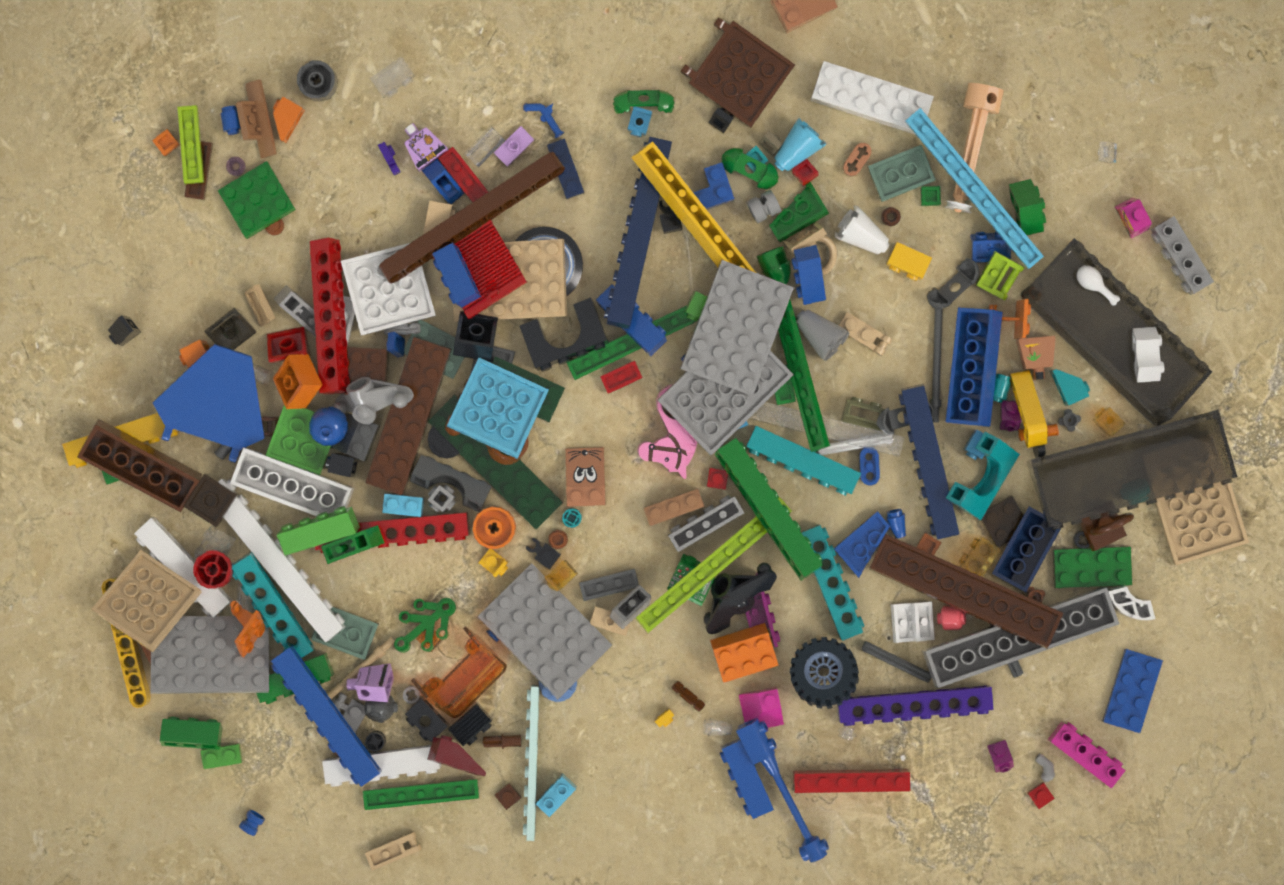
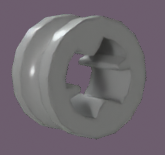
[403,686,421,704]

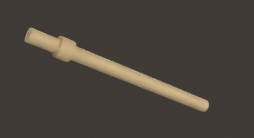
[327,636,395,699]

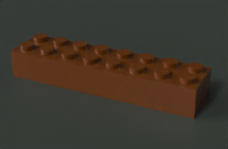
[365,336,453,495]

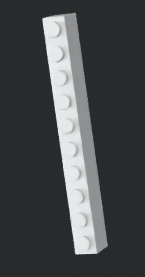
[218,479,346,642]

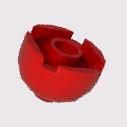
[193,550,233,589]

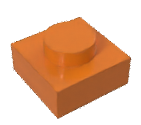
[152,129,180,156]

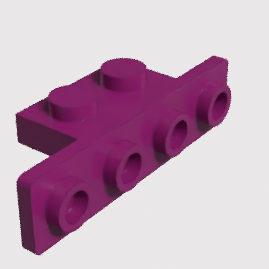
[746,572,781,648]

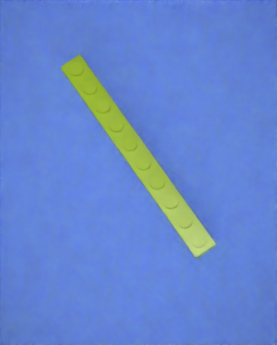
[635,497,792,633]

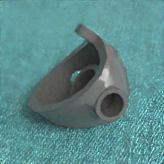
[364,695,398,723]

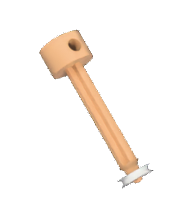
[944,83,1004,213]

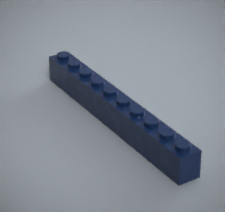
[604,137,672,329]

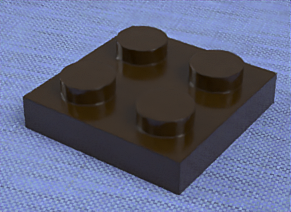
[183,474,238,527]
[981,495,1024,548]

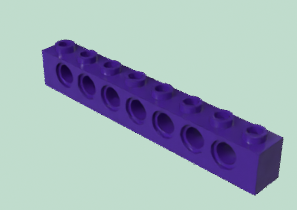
[837,685,994,726]

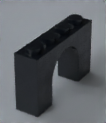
[520,297,609,372]

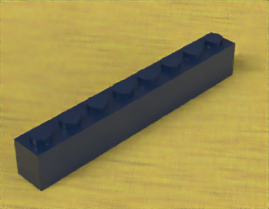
[898,383,960,540]

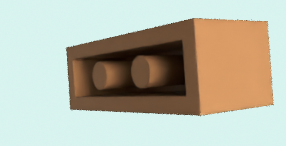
[643,488,704,526]

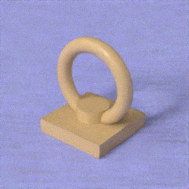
[782,222,837,276]

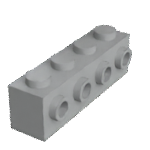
[1151,216,1214,295]
[668,495,744,552]

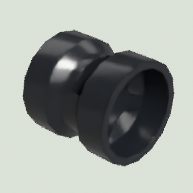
[365,730,386,752]

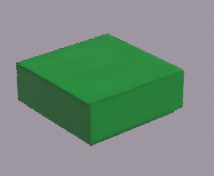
[920,186,941,206]

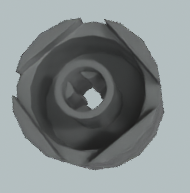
[297,60,338,102]

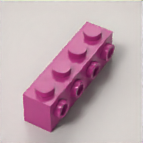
[1048,721,1126,789]

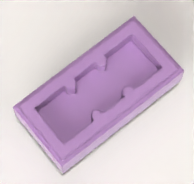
[494,126,534,167]

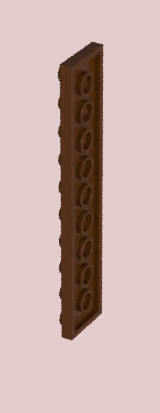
[869,534,1063,649]

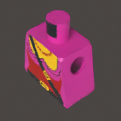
[1114,198,1152,239]

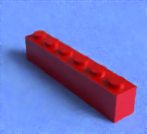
[793,769,910,793]

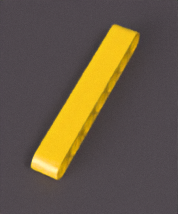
[102,578,151,708]

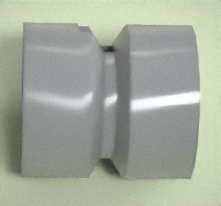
[746,189,781,224]

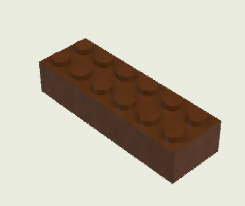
[77,418,201,512]

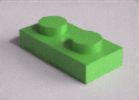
[201,743,242,769]

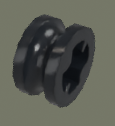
[1073,531,1089,549]

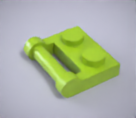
[976,251,1025,300]

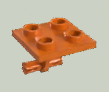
[989,299,1031,339]
[230,601,265,658]

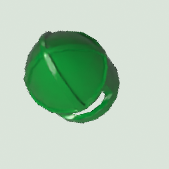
[756,246,791,285]

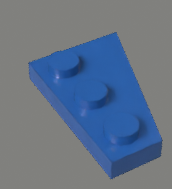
[834,511,890,578]

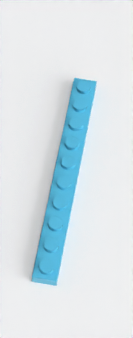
[905,108,1044,269]

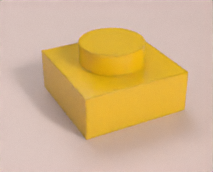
[655,708,674,728]

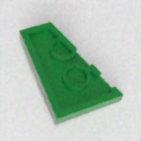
[769,182,829,243]

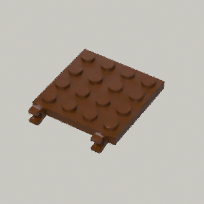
[681,17,795,128]

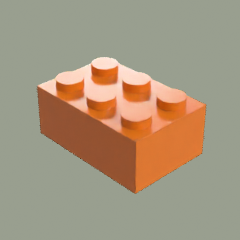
[710,623,779,683]

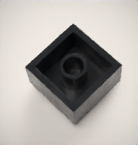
[453,311,498,362]

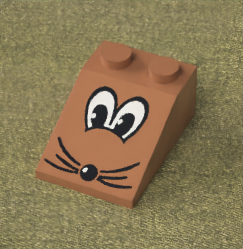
[566,447,606,507]

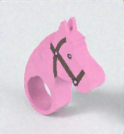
[637,384,697,479]

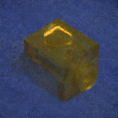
[545,560,578,592]

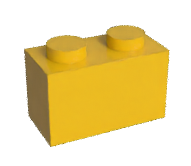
[886,242,932,281]

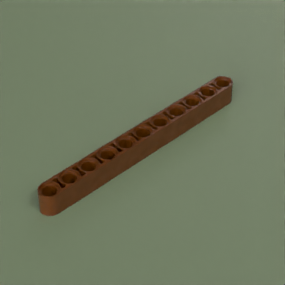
[379,152,565,284]

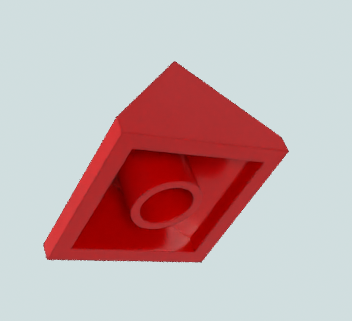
[267,326,311,363]

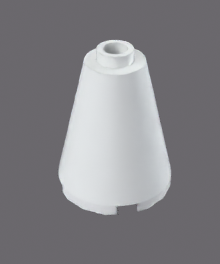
[835,205,889,254]

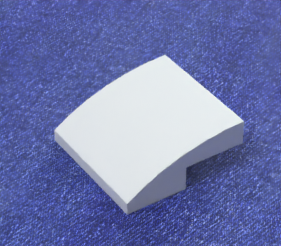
[891,602,935,643]

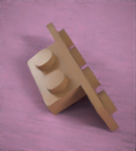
[236,80,277,158]

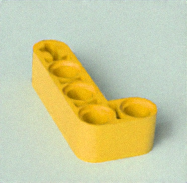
[1009,370,1048,448]

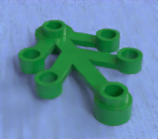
[394,598,456,653]

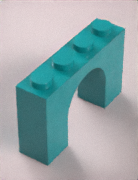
[946,432,1020,520]

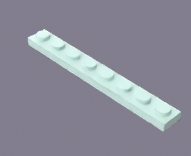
[523,685,539,841]

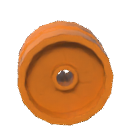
[473,506,516,549]

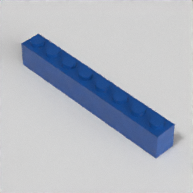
[271,645,382,787]

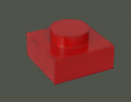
[792,159,819,186]
[707,468,728,490]
[1027,782,1055,809]

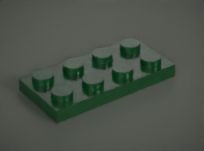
[492,356,565,422]

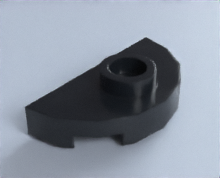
[428,426,460,459]

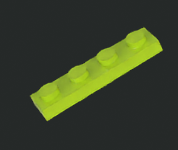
[177,105,204,184]

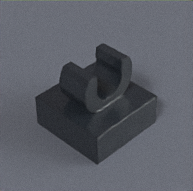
[708,108,734,133]

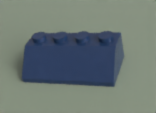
[992,506,1063,593]

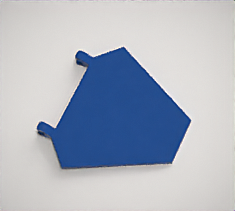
[153,344,265,462]

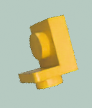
[478,549,508,578]

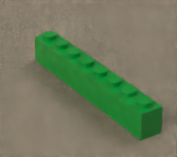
[715,438,823,581]

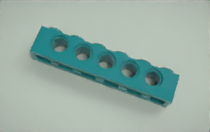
[801,525,865,641]
[232,552,314,658]

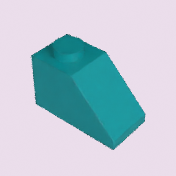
[1050,369,1090,406]

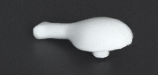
[1077,265,1120,306]

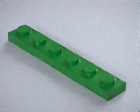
[363,778,480,810]

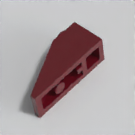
[427,735,486,776]

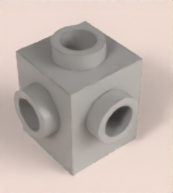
[428,484,456,512]

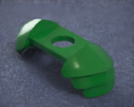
[613,90,675,114]
[721,148,779,190]

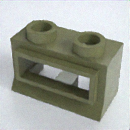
[841,397,885,431]

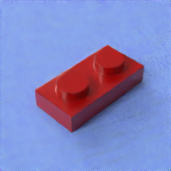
[600,361,643,394]

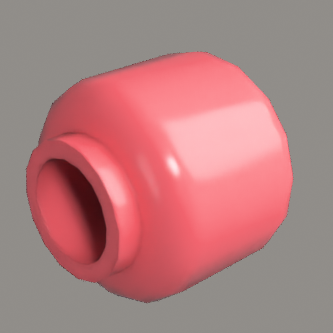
[937,606,966,631]

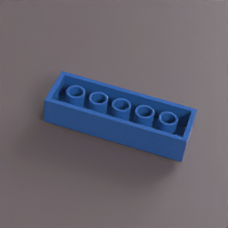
[946,307,1003,427]

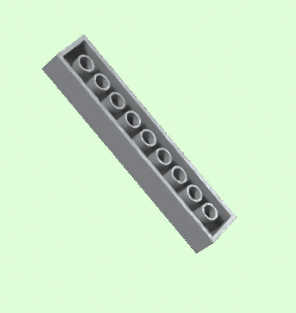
[922,587,1119,688]

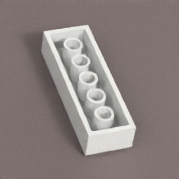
[810,61,934,135]
[230,448,354,516]

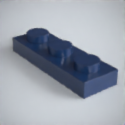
[547,138,584,199]

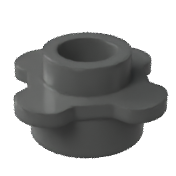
[1058,409,1081,432]

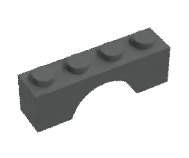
[410,455,492,513]

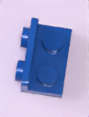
[970,231,1011,263]

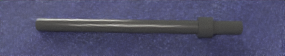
[930,309,942,423]

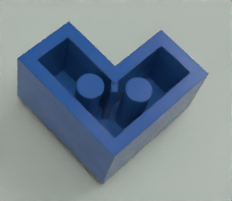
[693,162,735,210]

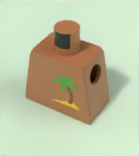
[1016,336,1055,380]

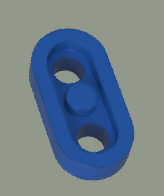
[859,447,880,486]

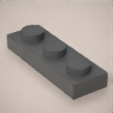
[579,568,639,601]

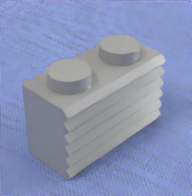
[610,585,651,629]

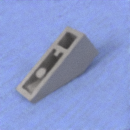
[274,285,316,337]

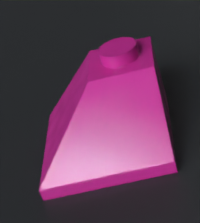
[739,687,784,728]

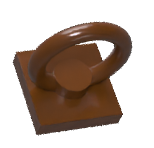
[1077,501,1134,551]

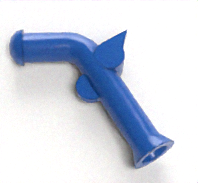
[523,103,565,139]

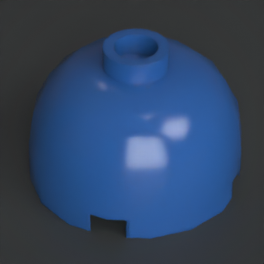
[309,407,348,446]

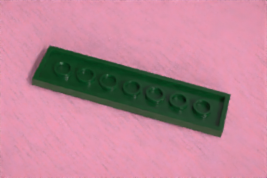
[428,394,563,529]

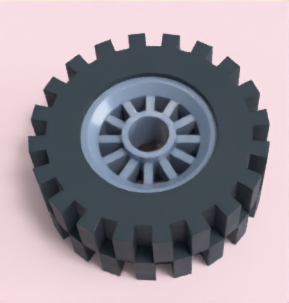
[790,637,859,709]

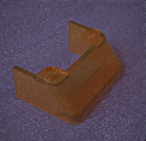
[411,626,507,718]

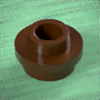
[881,207,901,226]

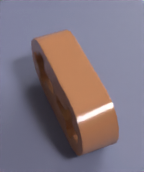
[843,143,871,177]

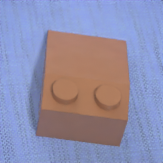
[769,0,838,34]

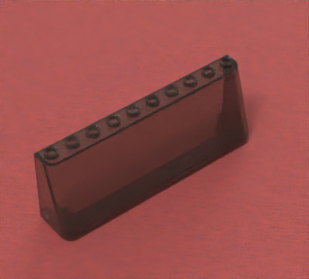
[1021,238,1212,426]
[1026,409,1237,530]

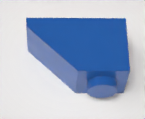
[422,159,465,204]

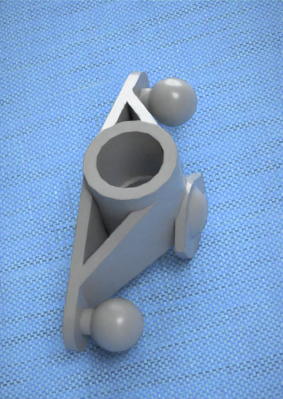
[332,377,414,424]

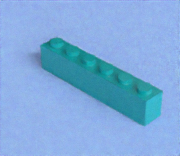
[746,426,861,496]

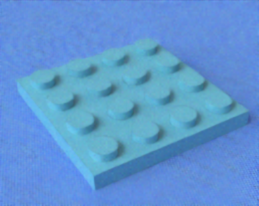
[447,358,549,459]

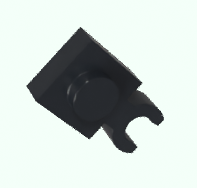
[659,200,682,234]
[526,538,561,570]

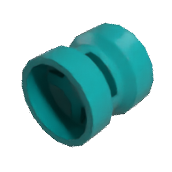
[562,508,582,528]

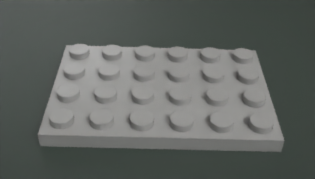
[680,260,794,396]
[657,350,793,455]
[477,563,612,700]
[151,616,269,694]

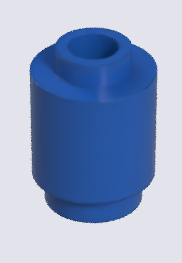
[220,106,241,135]

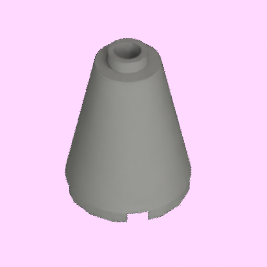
[796,310,850,361]

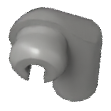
[1035,753,1055,782]

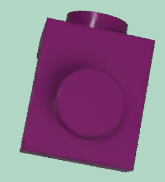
[1000,400,1021,432]
[987,740,1014,773]

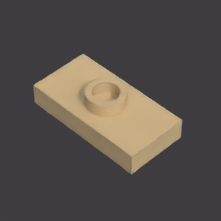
[244,284,276,327]
[590,606,631,636]

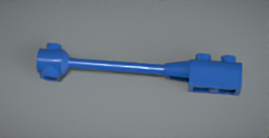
[736,718,829,863]

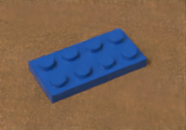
[1102,649,1163,733]

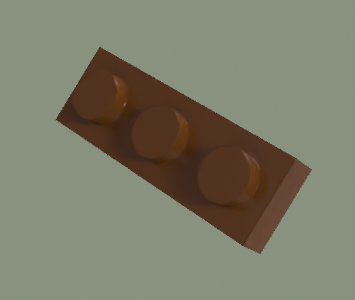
[184,141,213,200]

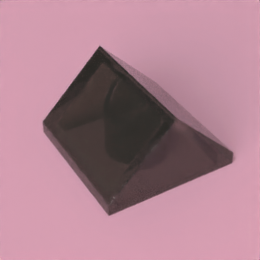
[204,307,256,350]

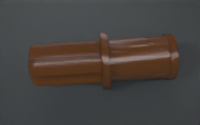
[483,734,521,749]

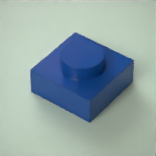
[386,332,405,358]

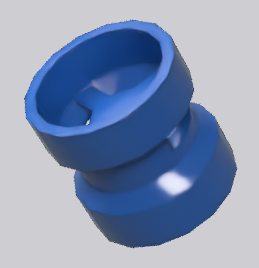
[239,809,265,836]

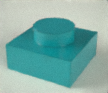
[746,146,768,173]

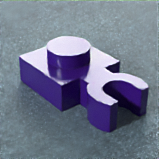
[378,142,401,176]

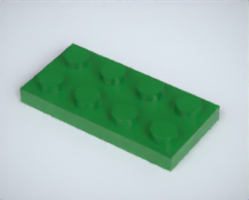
[1053,547,1132,588]

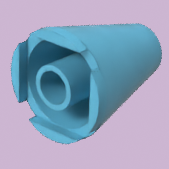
[774,118,827,171]

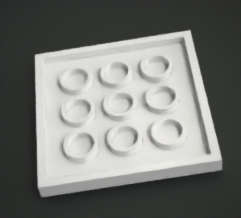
[341,243,436,336]

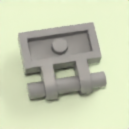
[333,693,366,733]

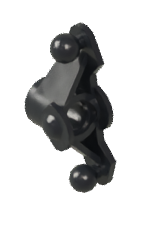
[703,562,777,634]

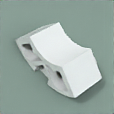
[1132,327,1164,382]
[1107,586,1155,620]

